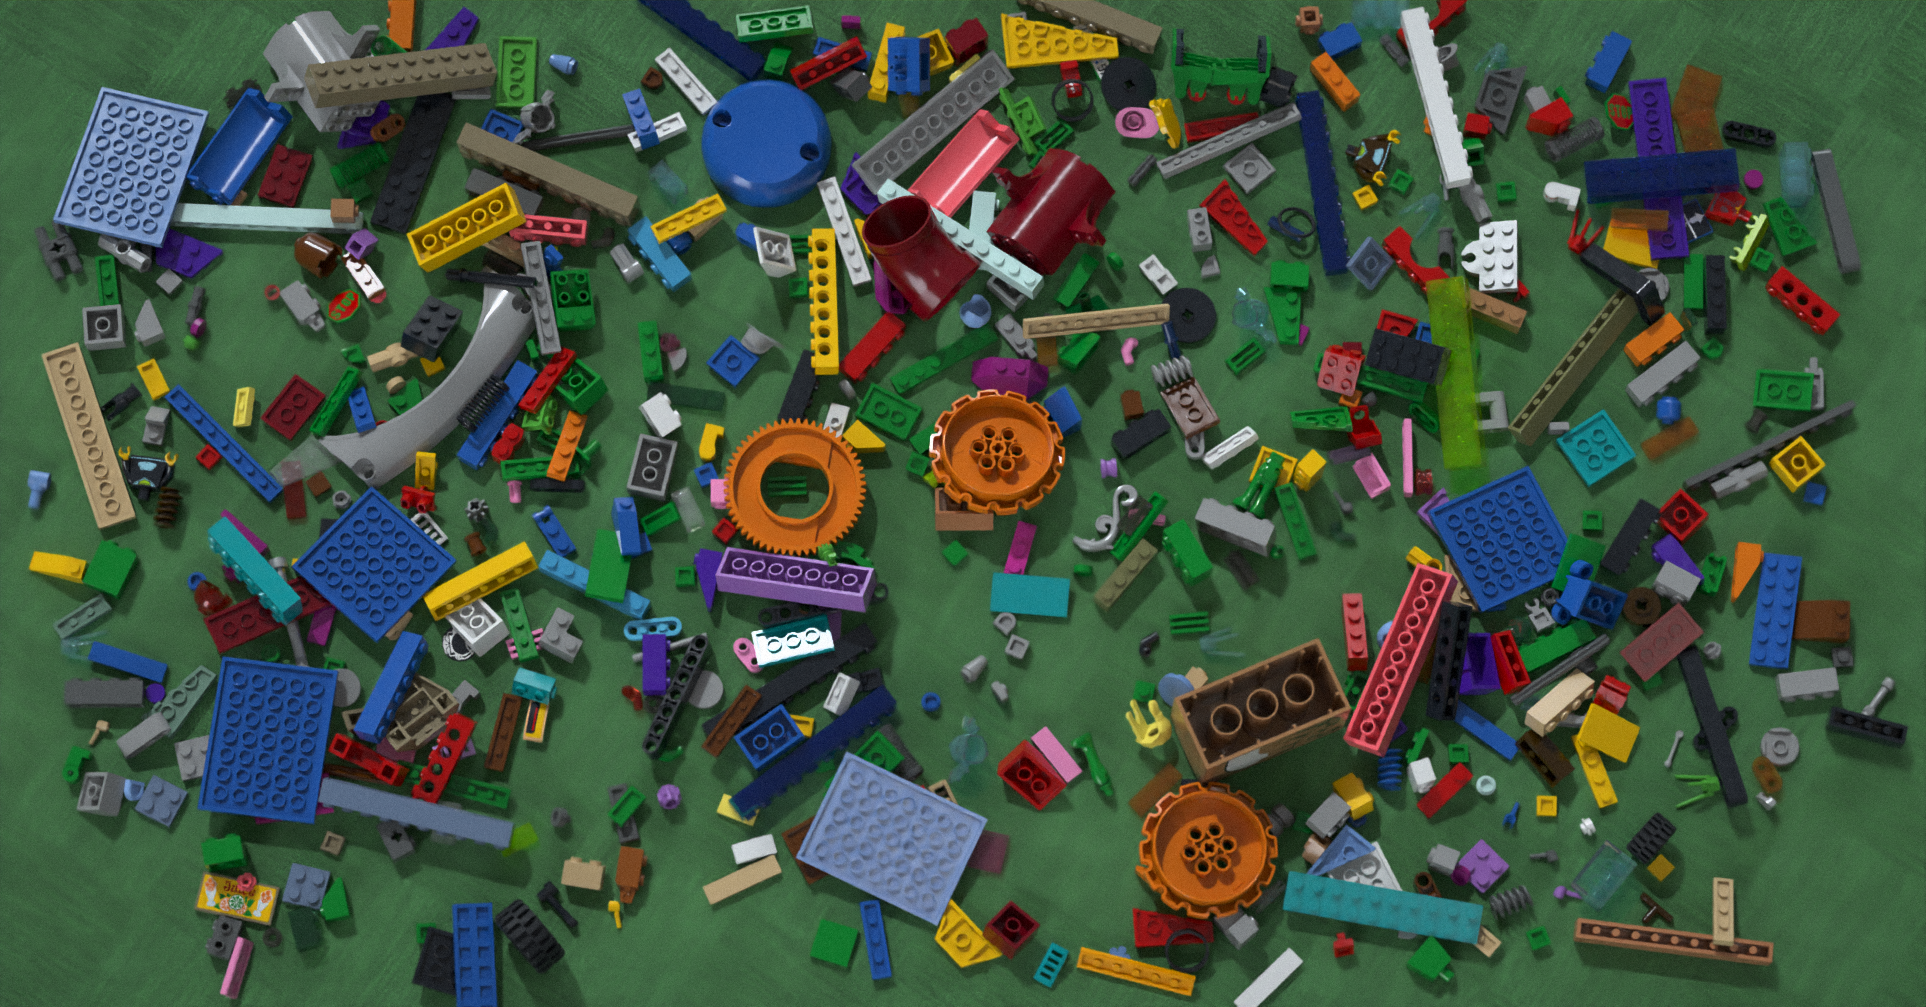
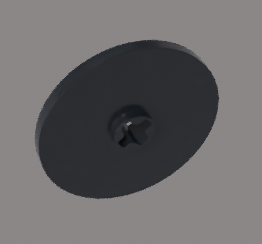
[1101,57,1156,111]
[1162,288,1216,343]

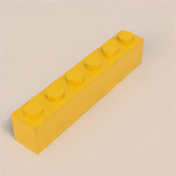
[423,541,539,621]

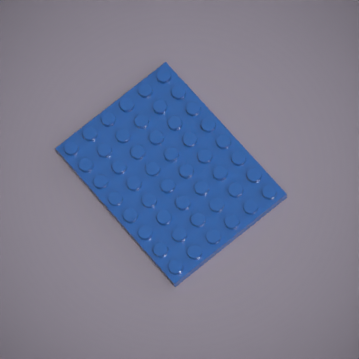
[197,656,339,825]

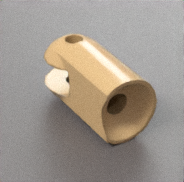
[385,611,414,640]

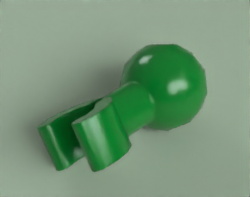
[1254,545,1285,559]

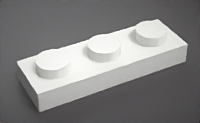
[628,112,687,152]
[1201,426,1259,469]

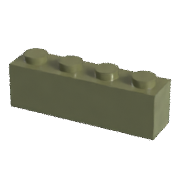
[1093,538,1158,613]

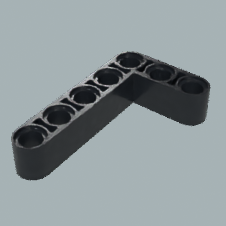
[1579,243,1665,326]

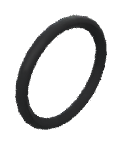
[1278,207,1316,238]

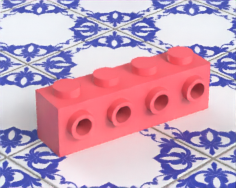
[509,214,588,247]

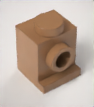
[1301,832,1332,865]

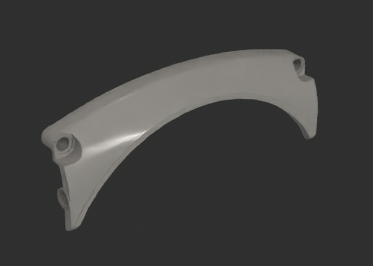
[317,266,536,490]

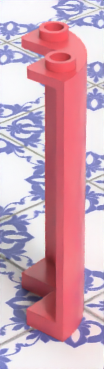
[907,109,1020,218]

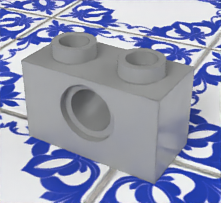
[1186,207,1212,252]
[1426,844,1460,877]

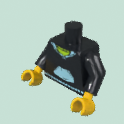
[118,446,179,501]

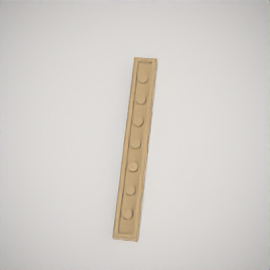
[1023,304,1170,339]

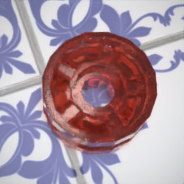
[1414,468,1433,496]

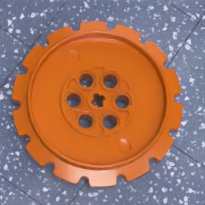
[929,389,1065,516]
[1139,782,1278,919]

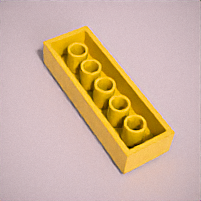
[407,183,527,273]

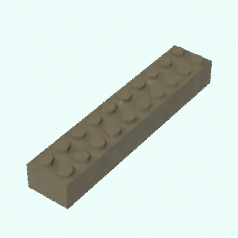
[304,43,497,109]
[456,123,641,226]

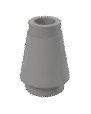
[960,655,988,683]

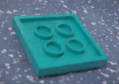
[1556,409,1636,487]

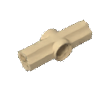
[367,343,419,373]

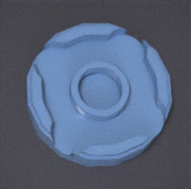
[1158,673,1194,707]

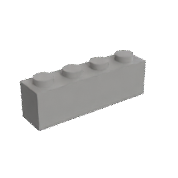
[1625,341,1700,407]

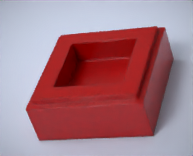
[195,444,223,471]
[711,517,739,545]

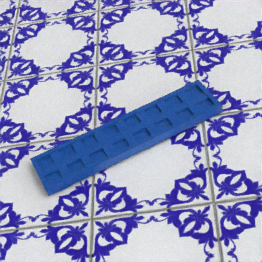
[452,903,497,1007]

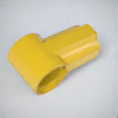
[1405,546,1442,571]

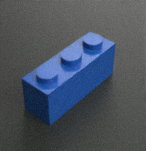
[1585,31,1632,94]
[622,88,660,150]

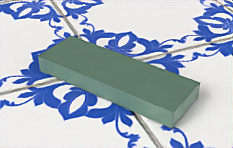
[52,593,112,641]

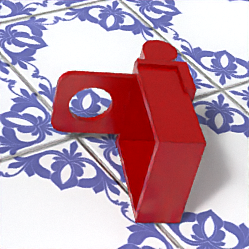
[1346,405,1382,450]
[1592,675,1631,715]

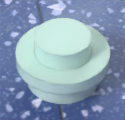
[1476,776,1496,795]

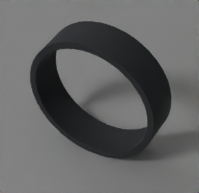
[1051,79,1094,122]
[1165,928,1209,973]

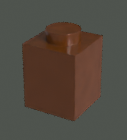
[1120,390,1144,421]

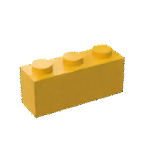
[1293,449,1327,492]

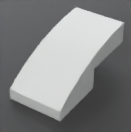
[1138,254,1178,295]
[731,834,777,864]

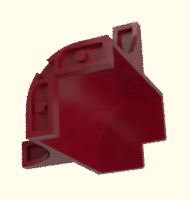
[986,148,1116,276]

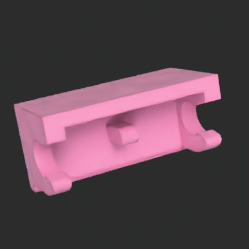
[1352,453,1391,499]

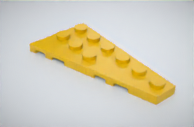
[1001,13,1119,69]

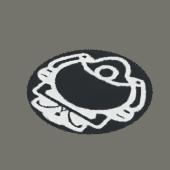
[442,627,476,661]

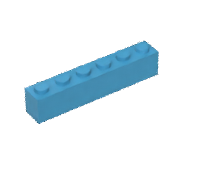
[538,550,651,620]

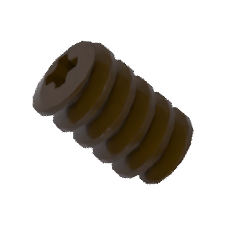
[151,487,184,529]

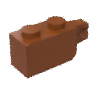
[615,846,648,904]

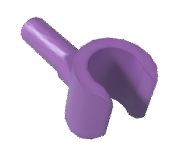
[1553,886,1582,899]

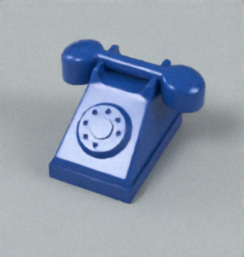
[1551,560,1628,630]

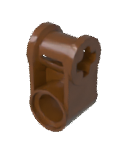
[1412,872,1442,898]

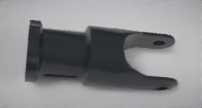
[100,383,143,421]

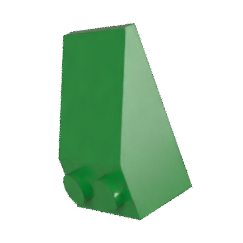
[554,358,609,415]

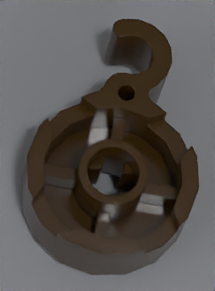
[1621,587,1661,627]

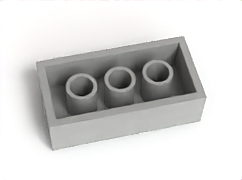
[1195,498,1277,557]

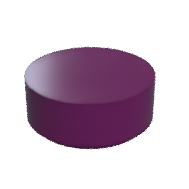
[1743,170,1763,190]
[190,318,207,338]
[1450,865,1471,886]

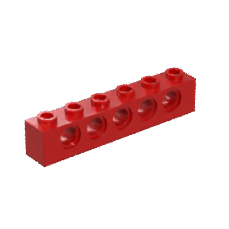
[411,712,478,804]

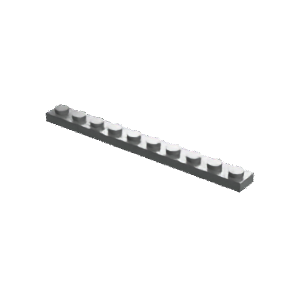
[1682,399,1856,492]

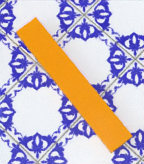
[1076,947,1196,996]

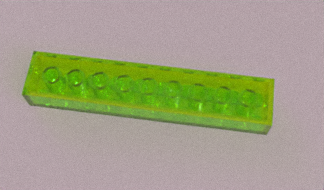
[1426,276,1487,472]

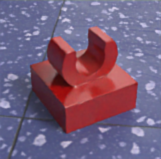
[1507,279,1530,303]
[1333,932,1354,958]

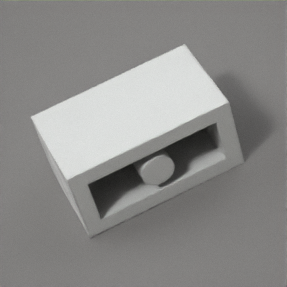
[1406,758,1436,794]

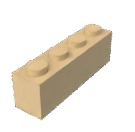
[1525,668,1595,737]

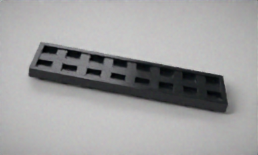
[370,92,457,235]

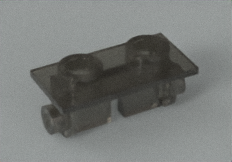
[223,77,262,109]
[1223,549,1260,591]

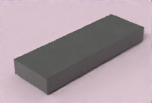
[607,783,640,844]

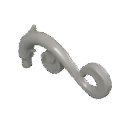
[1072,484,1138,552]

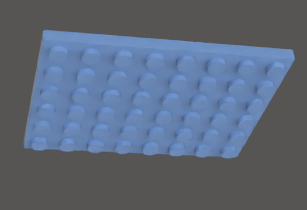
[53,87,210,248]
[796,752,988,926]

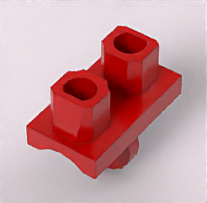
[400,485,437,514]

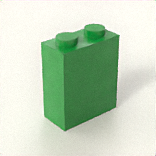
[82,540,140,600]

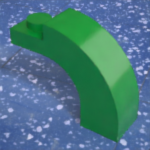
[808,541,875,572]

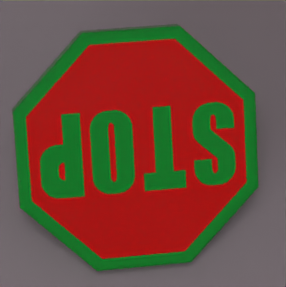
[1604,93,1633,131]
[327,289,362,324]

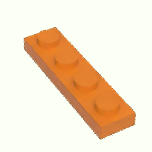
[546,410,588,482]

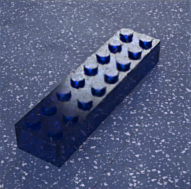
[1583,148,1740,204]

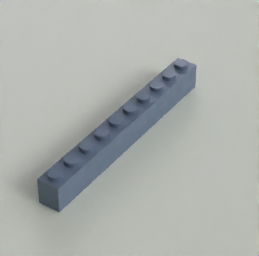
[318,777,516,850]

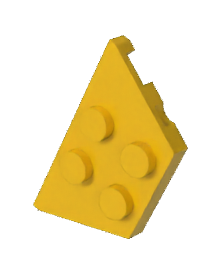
[935,899,1003,968]

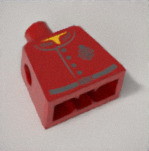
[1705,181,1752,226]

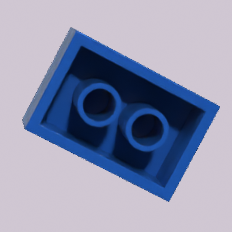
[734,704,806,772]

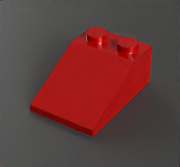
[997,739,1067,811]

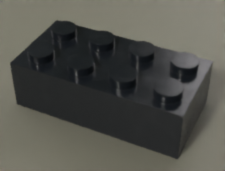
[1365,328,1452,387]

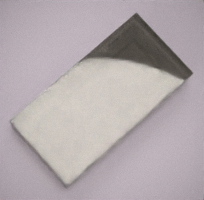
[1116,495,1153,536]

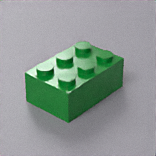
[1161,519,1213,587]

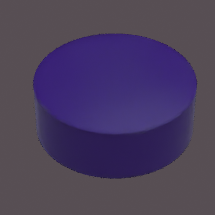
[145,683,166,704]

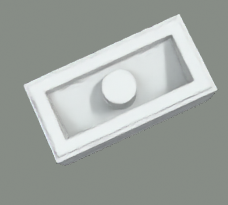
[823,672,860,717]

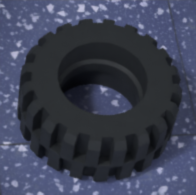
[494,899,565,974]

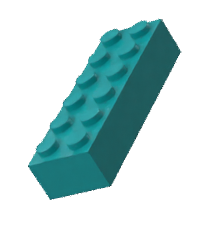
[207,516,303,626]

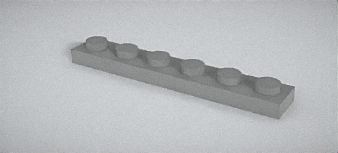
[520,241,561,355]

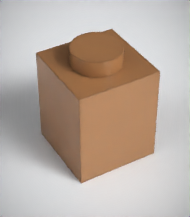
[330,199,359,223]

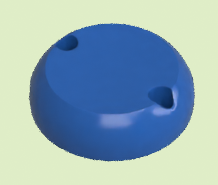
[701,80,832,208]

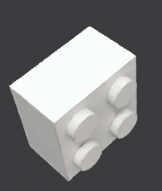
[638,392,682,438]

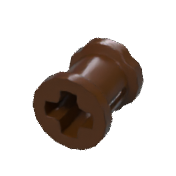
[464,532,487,557]

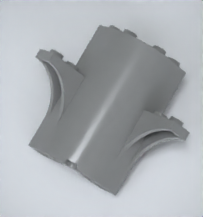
[263,11,381,132]

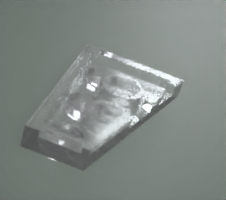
[269,435,339,487]

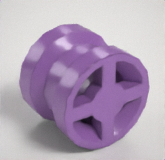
[1100,458,1117,478]

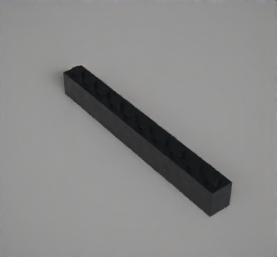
[701,623,878,737]

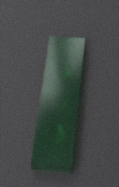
[646,381,725,412]

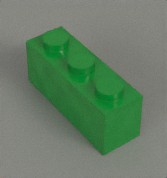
[637,320,664,383]

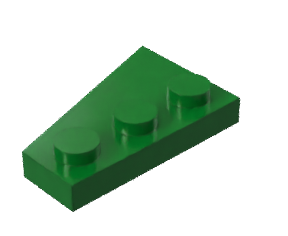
[1263,287,1301,345]
[1290,406,1353,432]

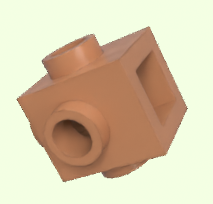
[1295,6,1323,35]

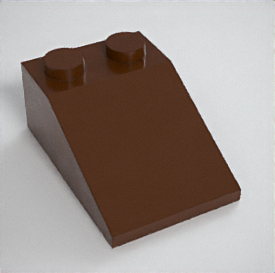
[1792,600,1850,644]

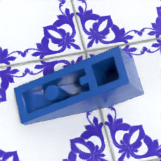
[611,497,641,555]

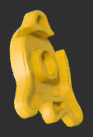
[1149,98,1181,149]

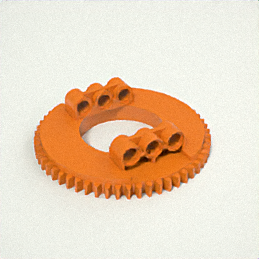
[723,418,866,558]

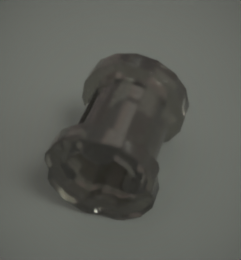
[1744,409,1768,434]

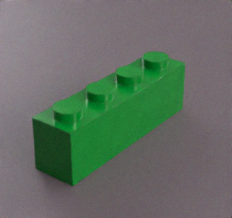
[1518,618,1596,675]

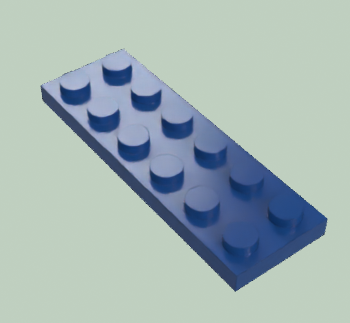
[1749,553,1802,670]

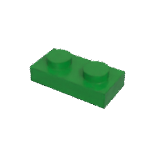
[1404,727,1429,767]

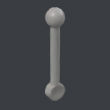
[1664,730,1683,768]

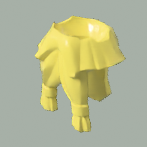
[1126,699,1172,749]

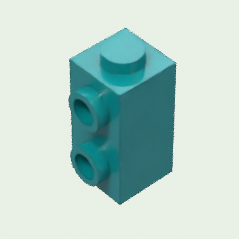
[511,667,558,705]

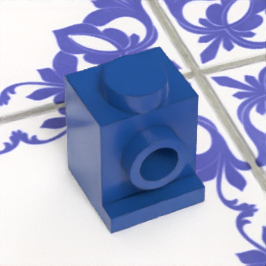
[735,222,757,251]

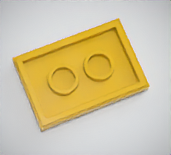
[1603,219,1659,269]
[1576,703,1641,763]

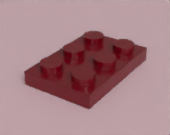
[258,144,313,208]
[260,373,326,441]

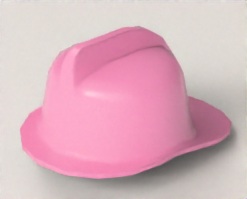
[1115,107,1159,138]

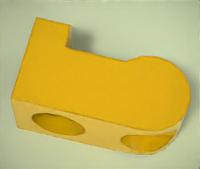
[699,423,725,462]

